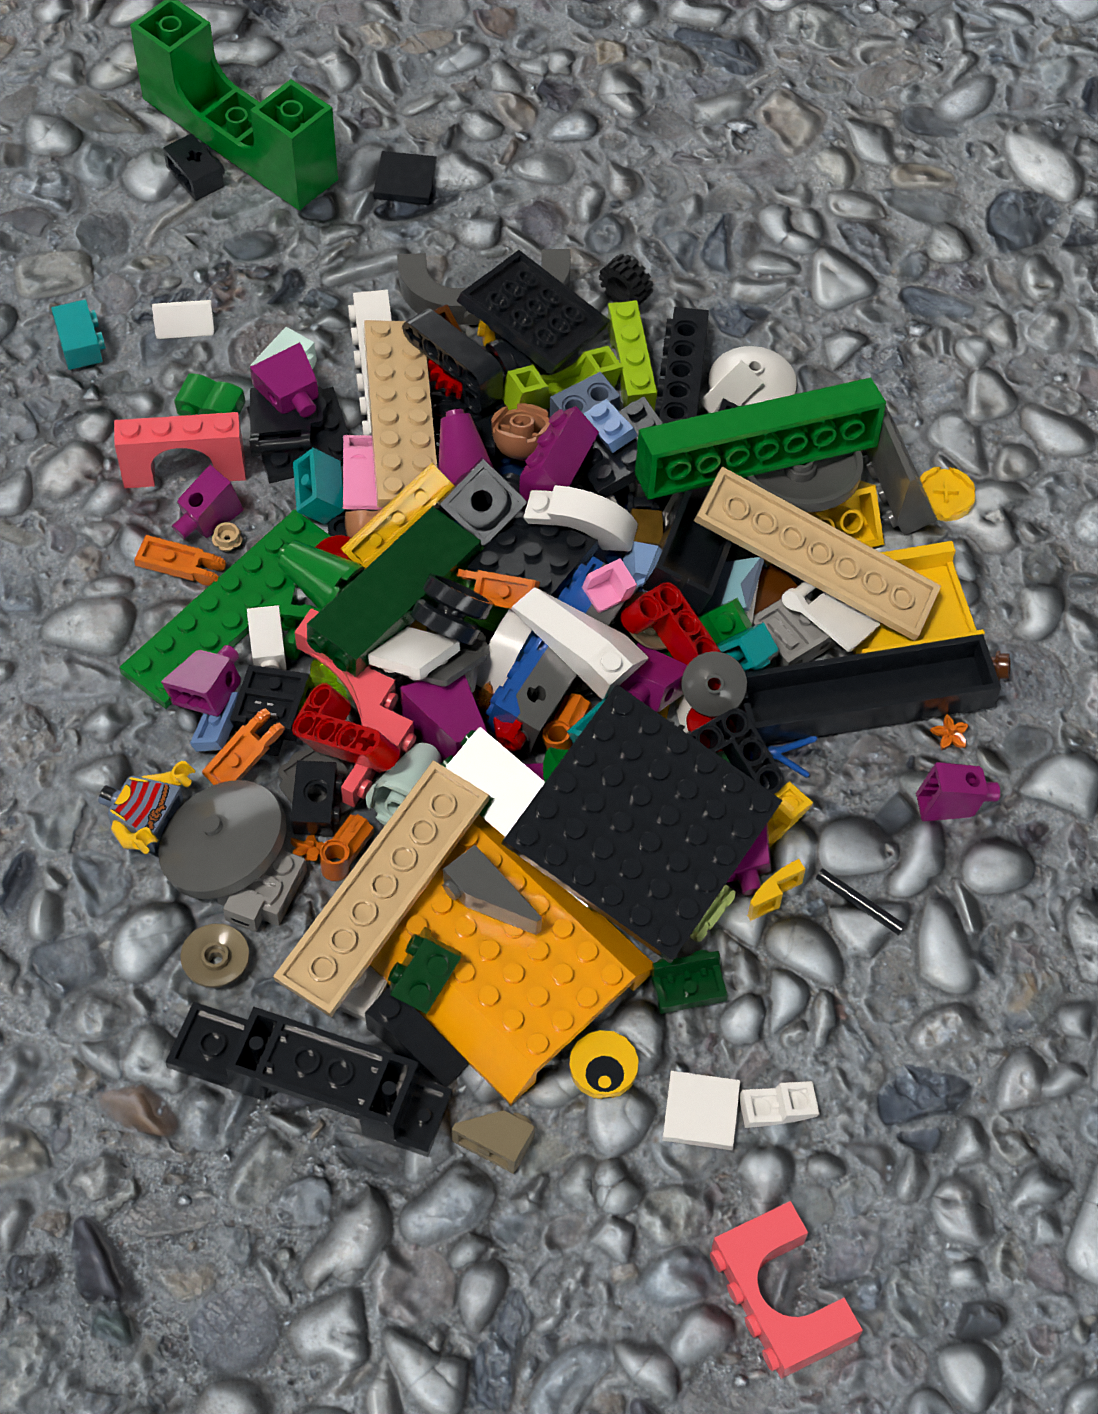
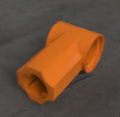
[542,693,592,750]
[320,814,374,881]

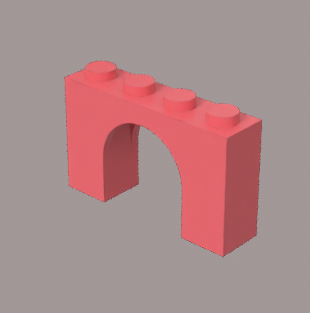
[114,412,246,489]
[710,1201,863,1379]

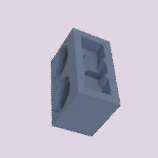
[550,372,620,416]

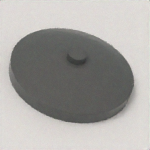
[744,451,863,512]
[158,780,286,899]

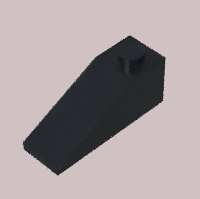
[365,988,468,1087]

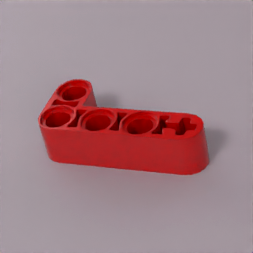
[621,582,721,690]
[292,683,400,771]

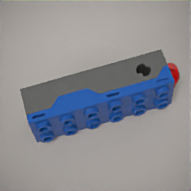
[485,556,626,754]

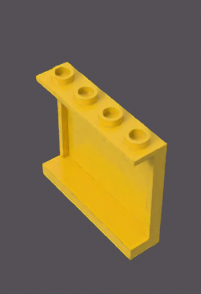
[853,541,985,655]

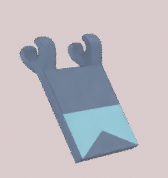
[699,557,764,615]

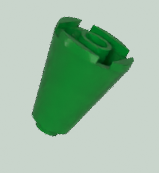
[277,540,365,610]

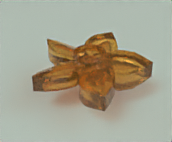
[472,681,493,718]

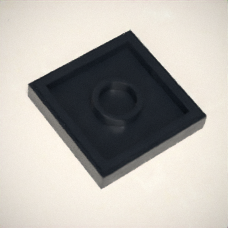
[373,151,437,205]

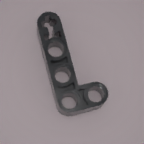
[402,308,503,414]

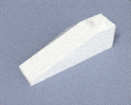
[511,587,649,700]

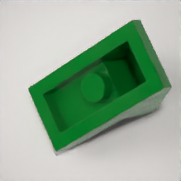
[258,584,321,631]
[698,598,752,645]

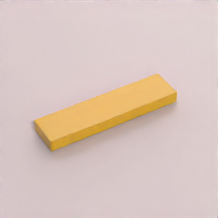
[341,462,454,569]

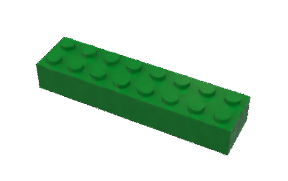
[635,377,886,499]

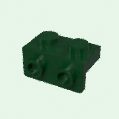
[388,927,461,1014]
[651,950,728,1014]

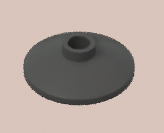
[682,652,747,716]

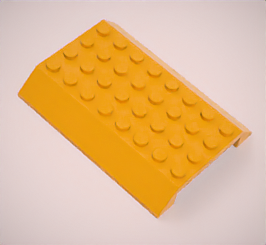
[370,815,653,1105]

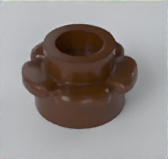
[991,651,1011,682]

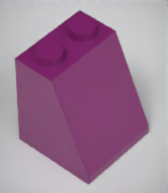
[400,674,487,761]

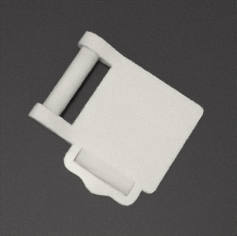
[782,581,880,652]

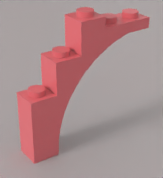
[295,608,416,807]

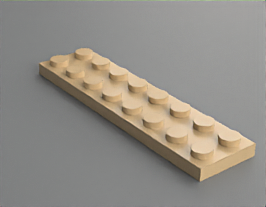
[363,320,440,508]
[694,467,941,641]
[273,760,490,1017]

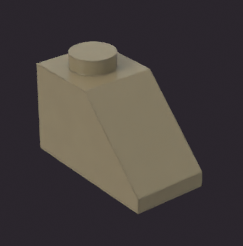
[452,1110,535,1174]

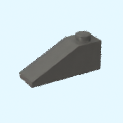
[442,845,542,935]

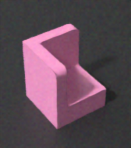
[582,558,637,613]

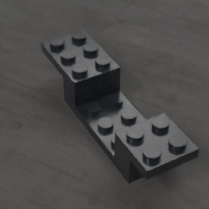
[165,1001,453,1157]

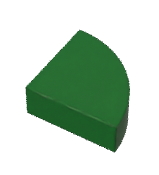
[283,627,302,661]

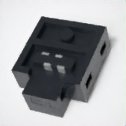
[230,665,315,756]

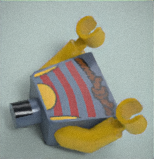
[98,761,196,854]

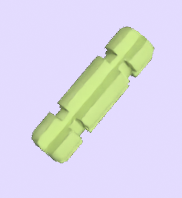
[690,884,736,942]

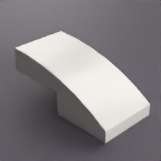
[739,1081,819,1128]

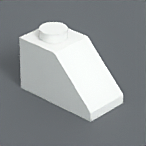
[247,605,287,670]

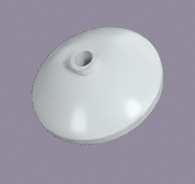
[708,346,797,406]

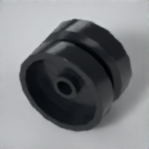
[410,573,494,645]

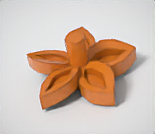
[930,714,968,750]
[290,835,323,861]

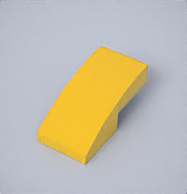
[768,781,813,847]
[747,859,806,921]

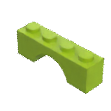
[607,300,657,411]
[502,346,623,410]

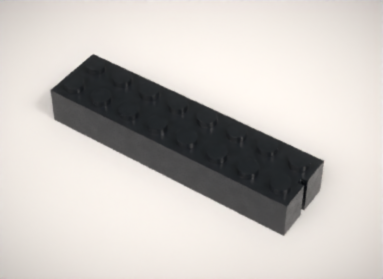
[642,398,739,617]
[737,634,1001,745]

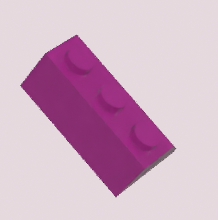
[519,406,599,510]

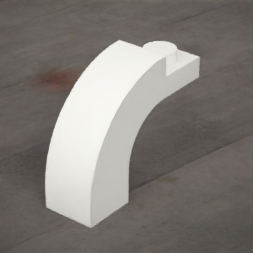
[523,485,638,551]
[476,609,537,693]

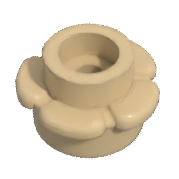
[212,522,243,552]

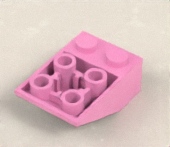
[343,435,383,511]

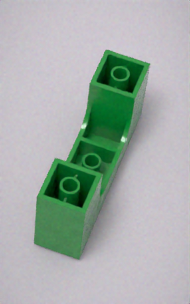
[130,0,338,211]

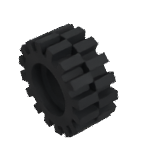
[599,254,653,306]

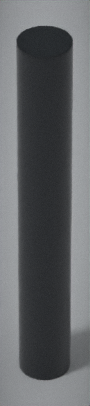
[816,868,906,936]

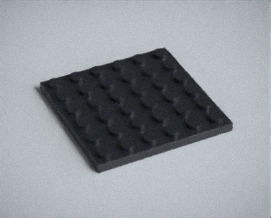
[501,685,783,963]

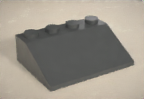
[861,406,938,536]

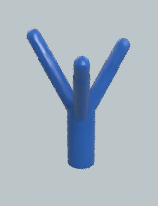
[750,736,817,778]

